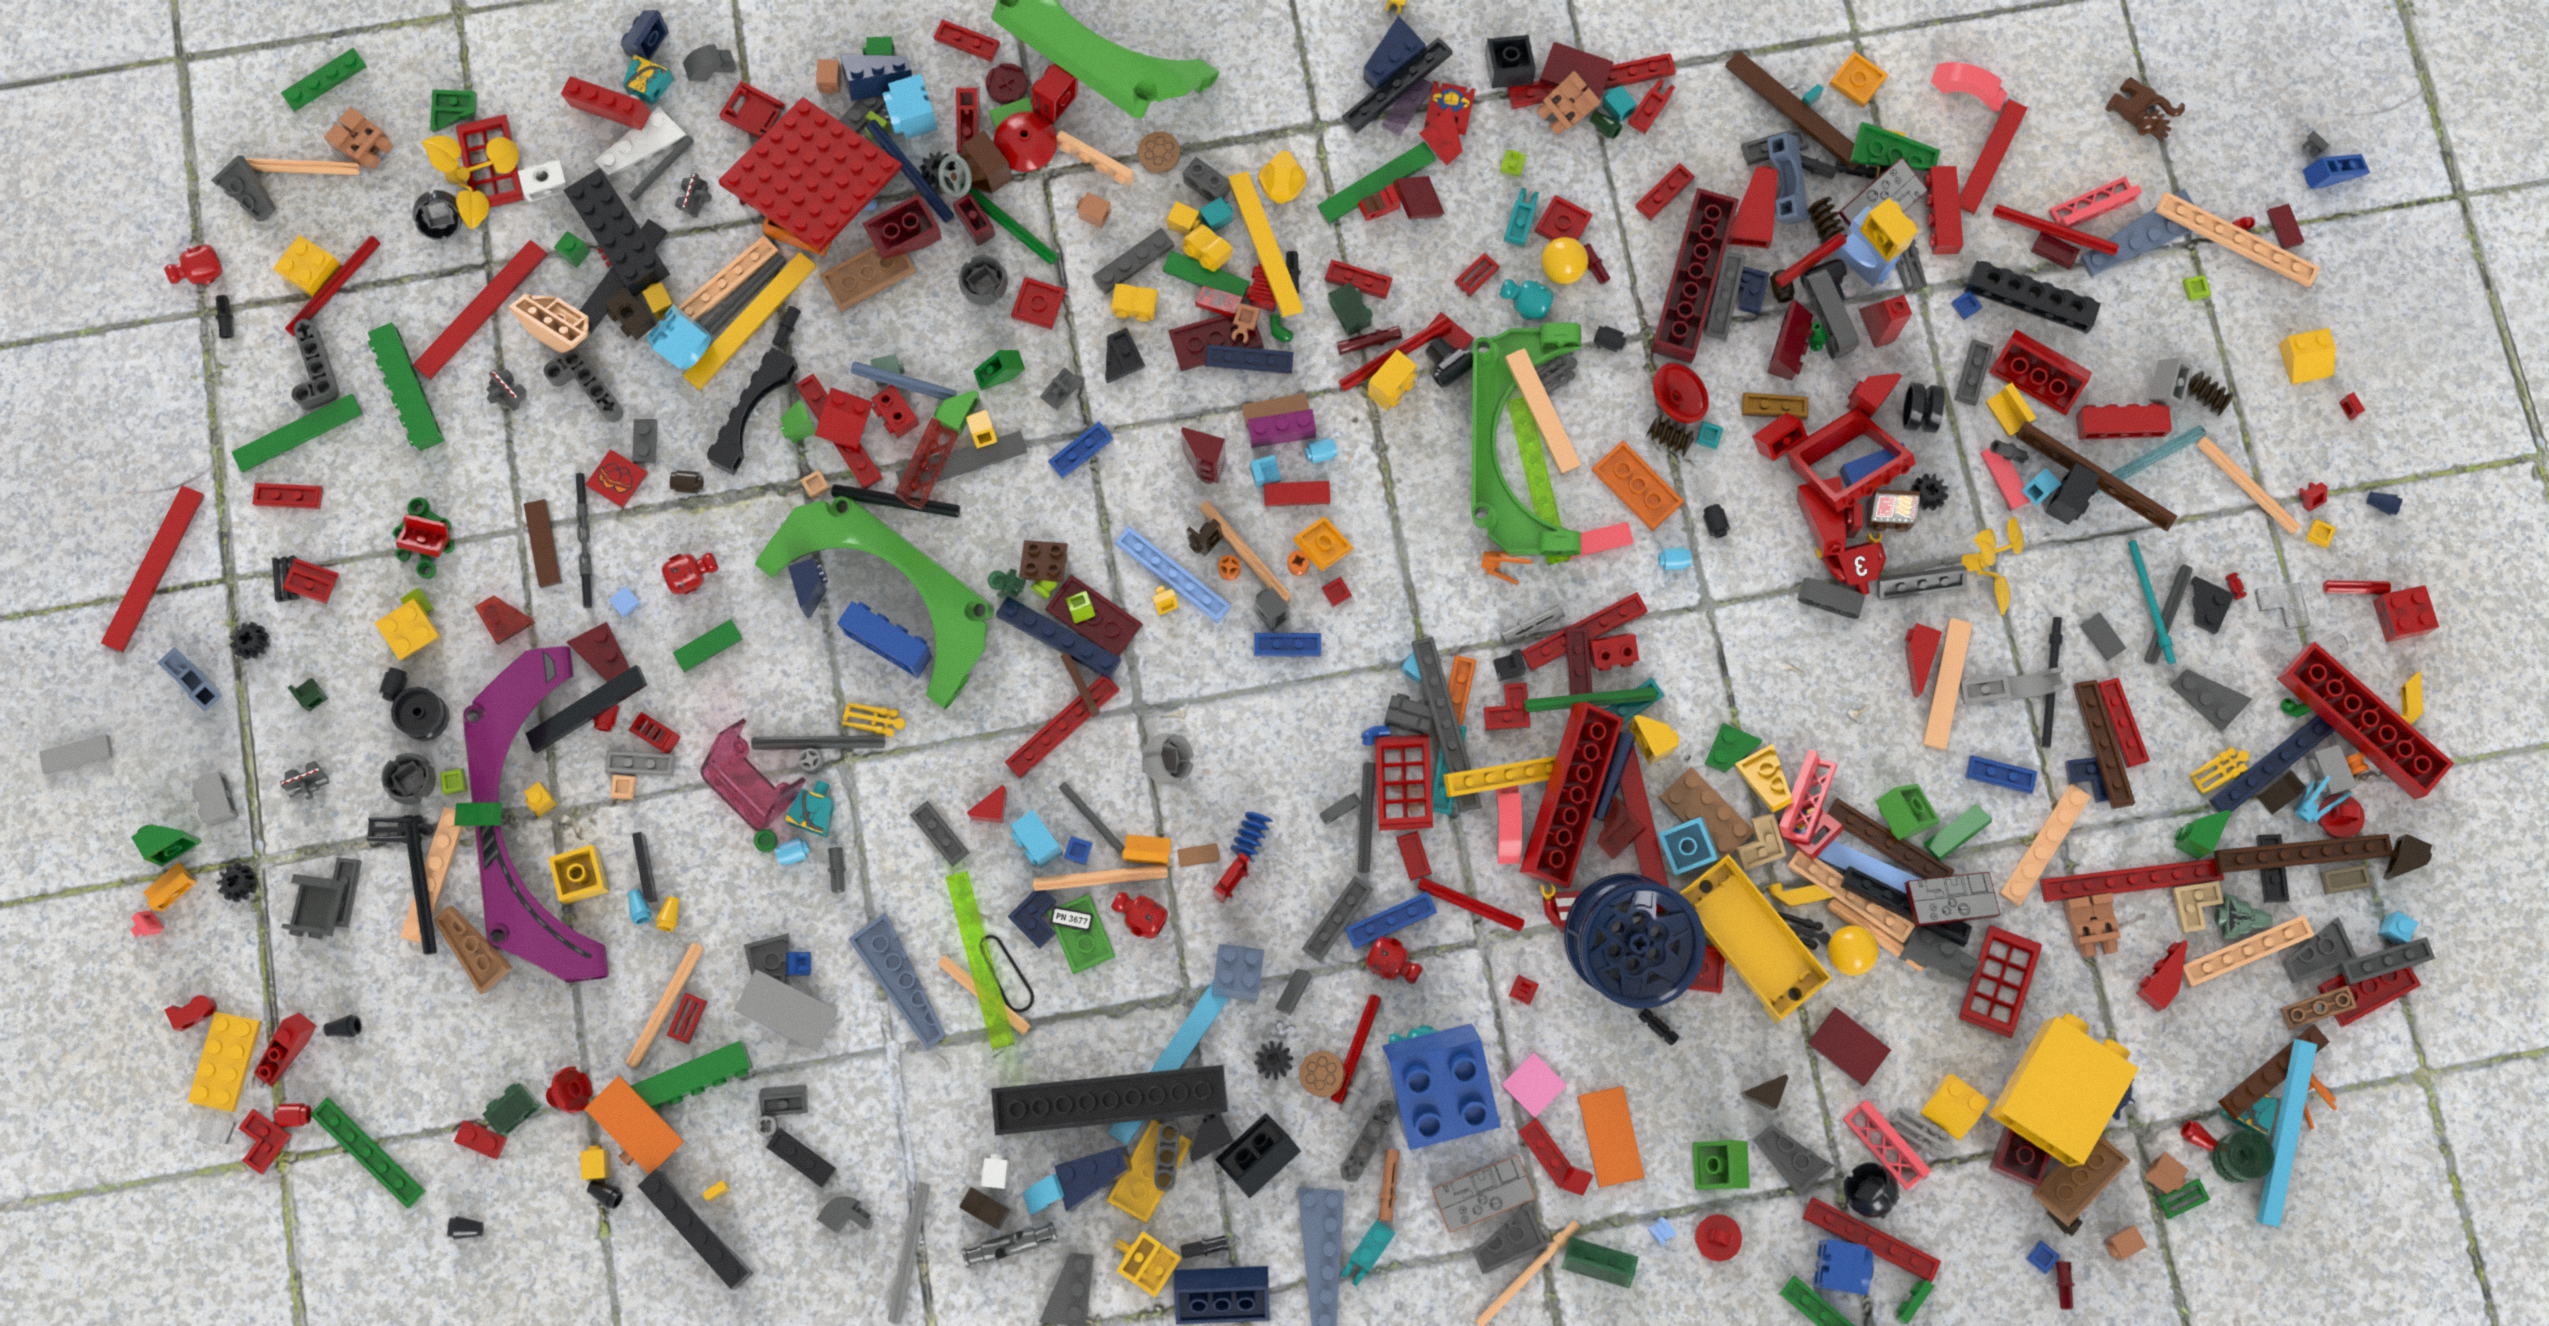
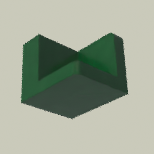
[287,678,328,712]

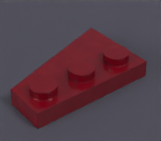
[566,622,630,682]

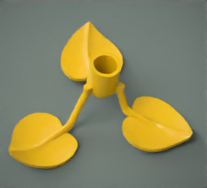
[421,136,519,229]
[1961,517,2024,616]

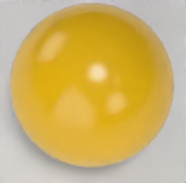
[1541,237,1588,285]
[1827,925,1879,976]

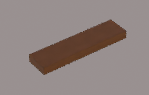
[523,499,562,588]

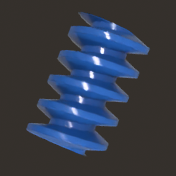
[1230,812,1273,862]

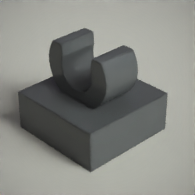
[2302,130,2330,157]

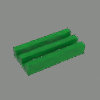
[2156,1178,2210,1219]

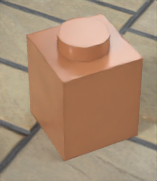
[816,59,842,94]
[1076,192,1111,228]
[2144,1152,2188,1194]
[2104,1225,2148,1260]

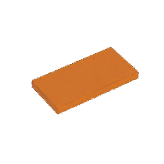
[1591,440,1684,532]
[584,1075,685,1174]
[1578,1086,1645,1188]

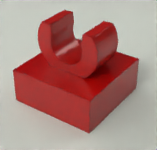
[2299,482,2327,512]
[1508,974,1539,1006]

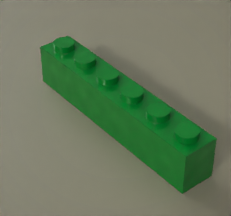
[367,322,445,451]
[630,1041,753,1112]

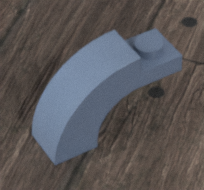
[157,647,222,712]

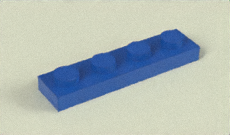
[1345,892,1437,950]

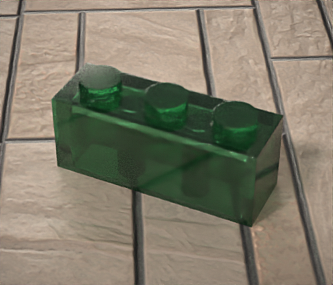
[1561,1237,1639,1289]

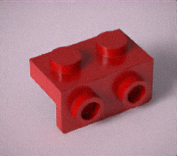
[396,514,450,557]

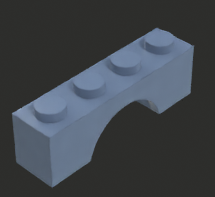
[1767,132,1809,225]

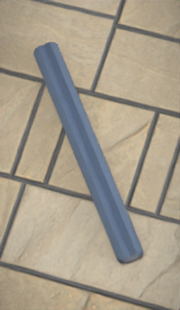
[850,362,957,400]

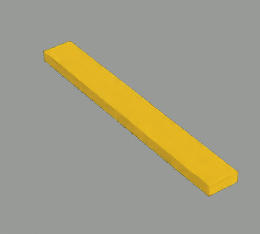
[1228,171,1303,317]
[682,252,816,391]

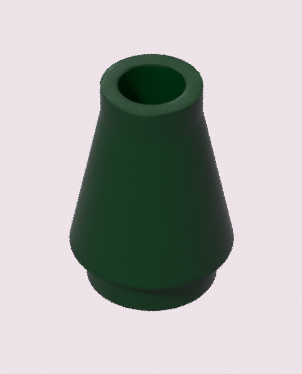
[1590,111,1622,139]

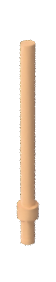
[1476,1220,1580,1326]

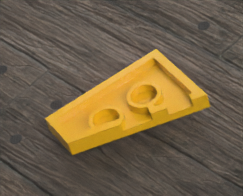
[1735,744,1792,813]

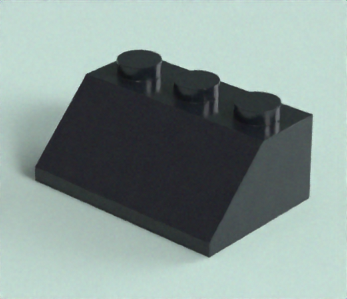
[1215,1113,1301,1199]

